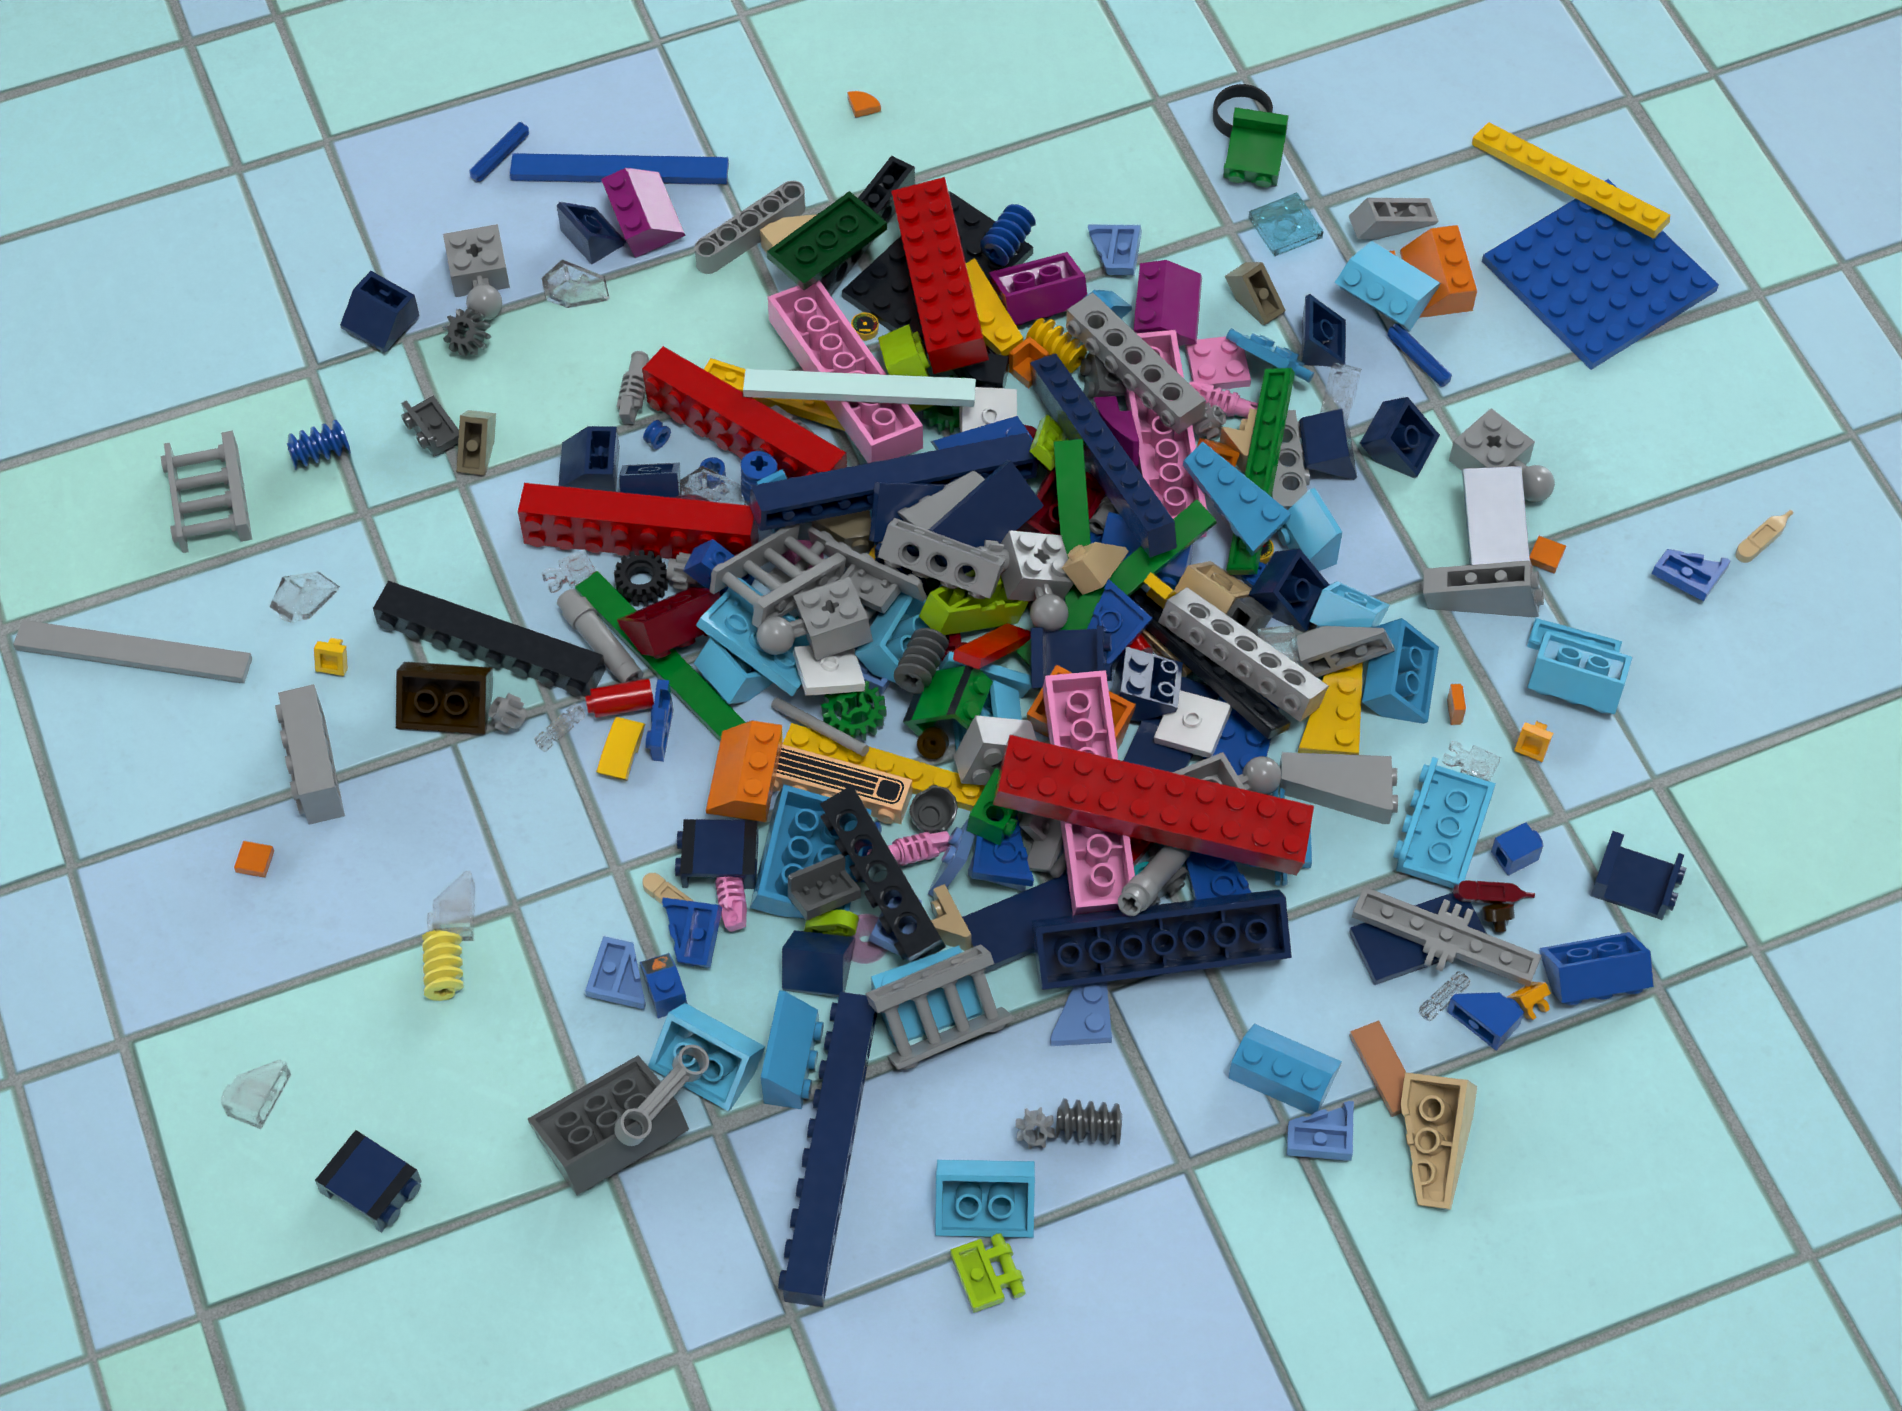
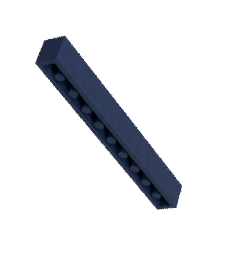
[1030,353,1177,558]
[750,433,1039,531]
[778,992,877,1307]

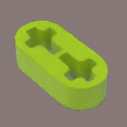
[804,910,859,937]

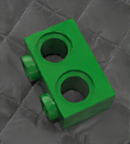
[967,768,1024,845]

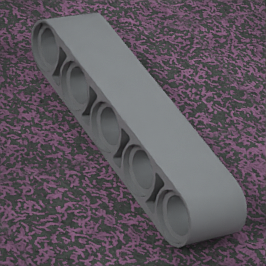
[694,180,806,274]

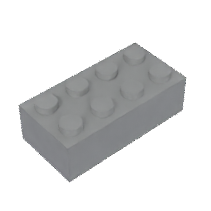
[275,684,345,825]

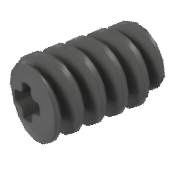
[894,628,949,694]
[1055,1098,1122,1145]

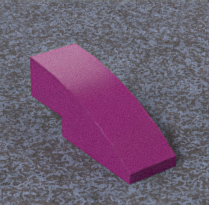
[1093,396,1139,466]

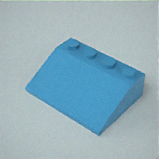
[750,784,871,918]

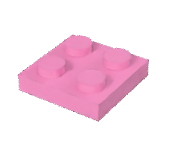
[1185,336,1251,390]

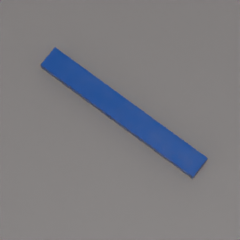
[510,153,729,184]

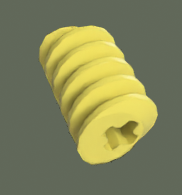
[422,930,464,1001]

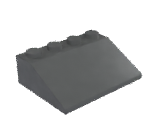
[527,1055,689,1195]

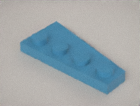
[1183,442,1291,556]

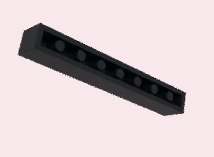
[373,580,606,696]

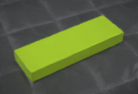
[1030,414,1066,471]

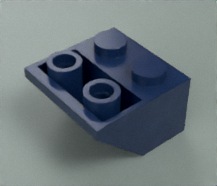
[340,271,420,353]
[558,426,620,492]
[1112,647,1183,721]

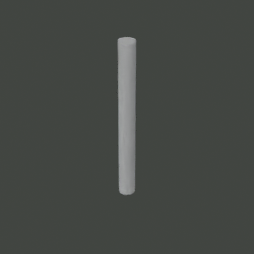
[771,697,869,756]

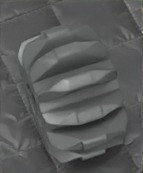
[442,308,492,356]

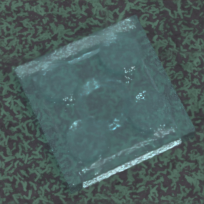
[1248,192,1324,257]

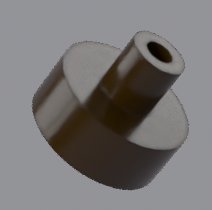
[917,727,949,759]
[1482,903,1515,932]

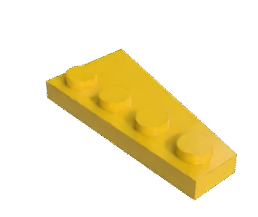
[966,258,1023,356]
[1298,662,1363,755]

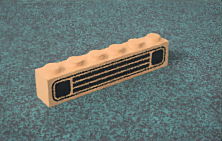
[773,744,912,824]

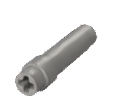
[557,589,643,683]
[1118,845,1191,916]

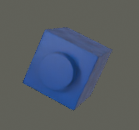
[1491,822,1543,876]

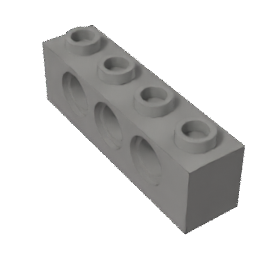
[1272,410,1310,510]
[878,518,1006,599]

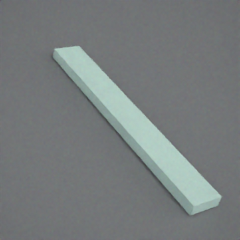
[743,369,976,407]

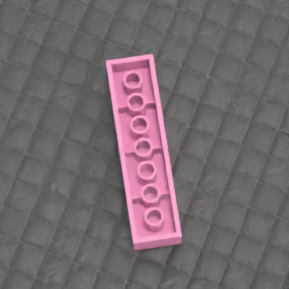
[768,280,923,463]
[1125,330,1207,538]
[1043,670,1135,915]

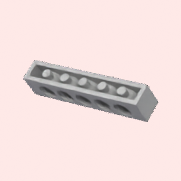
[1066,292,1206,434]
[1159,587,1329,722]

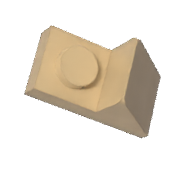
[1220,408,1257,472]
[930,884,971,951]

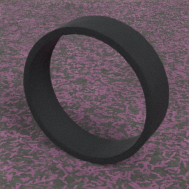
[1213,84,1273,138]

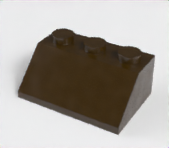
[396,662,493,734]

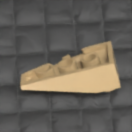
[1401,1072,1477,1210]

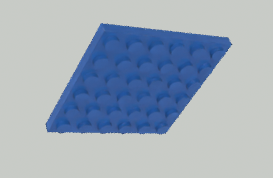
[1482,179,1719,370]

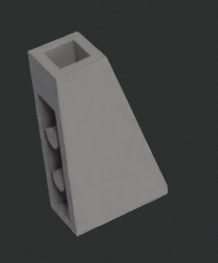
[1423,560,1544,617]
[1279,752,1398,824]

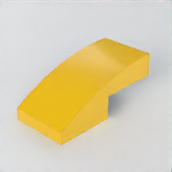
[1143,572,1177,609]
[596,717,646,781]

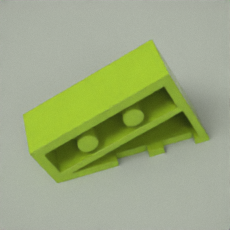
[878,324,933,413]
[919,569,1029,635]

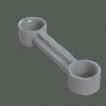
[614,1045,709,1146]

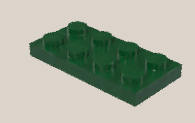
[767,191,887,291]

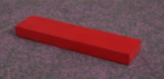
[953,623,1031,669]

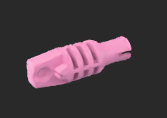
[1189,381,1258,418]
[867,831,950,866]
[715,877,747,932]

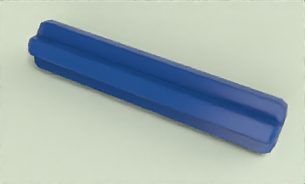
[469,122,529,182]
[1387,323,1452,387]

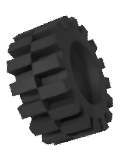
[614,550,668,607]

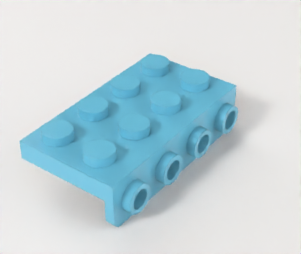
[696,578,810,696]
[1393,757,1496,889]

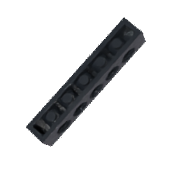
[820,156,915,295]
[820,785,946,962]

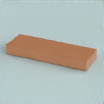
[1349,1020,1407,1117]

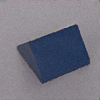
[557,202,626,265]
[1301,294,1346,367]
[1299,408,1357,480]
[782,930,856,997]

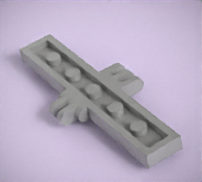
[1352,886,1542,987]

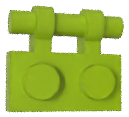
[950,1233,1026,1313]

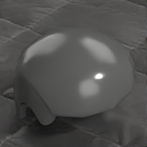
[909,785,958,834]

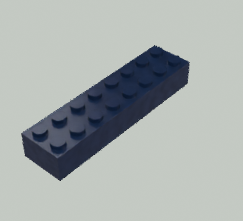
[1032,889,1292,990]

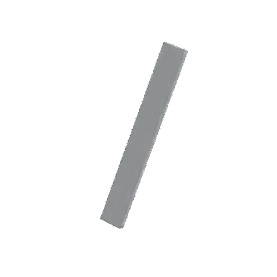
[13,620,252,683]

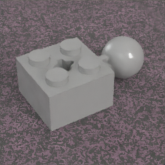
[443,224,510,320]
[1449,408,1555,502]
[1000,530,1074,632]
[756,577,873,660]
[954,715,1050,786]
[1172,752,1281,795]

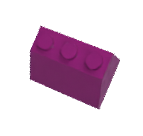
[601,168,686,258]
[989,252,1087,326]
[1134,260,1202,346]

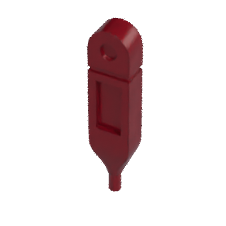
[1453,880,1535,904]

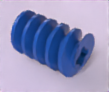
[980,204,1036,266]
[287,420,351,470]
[741,451,778,503]

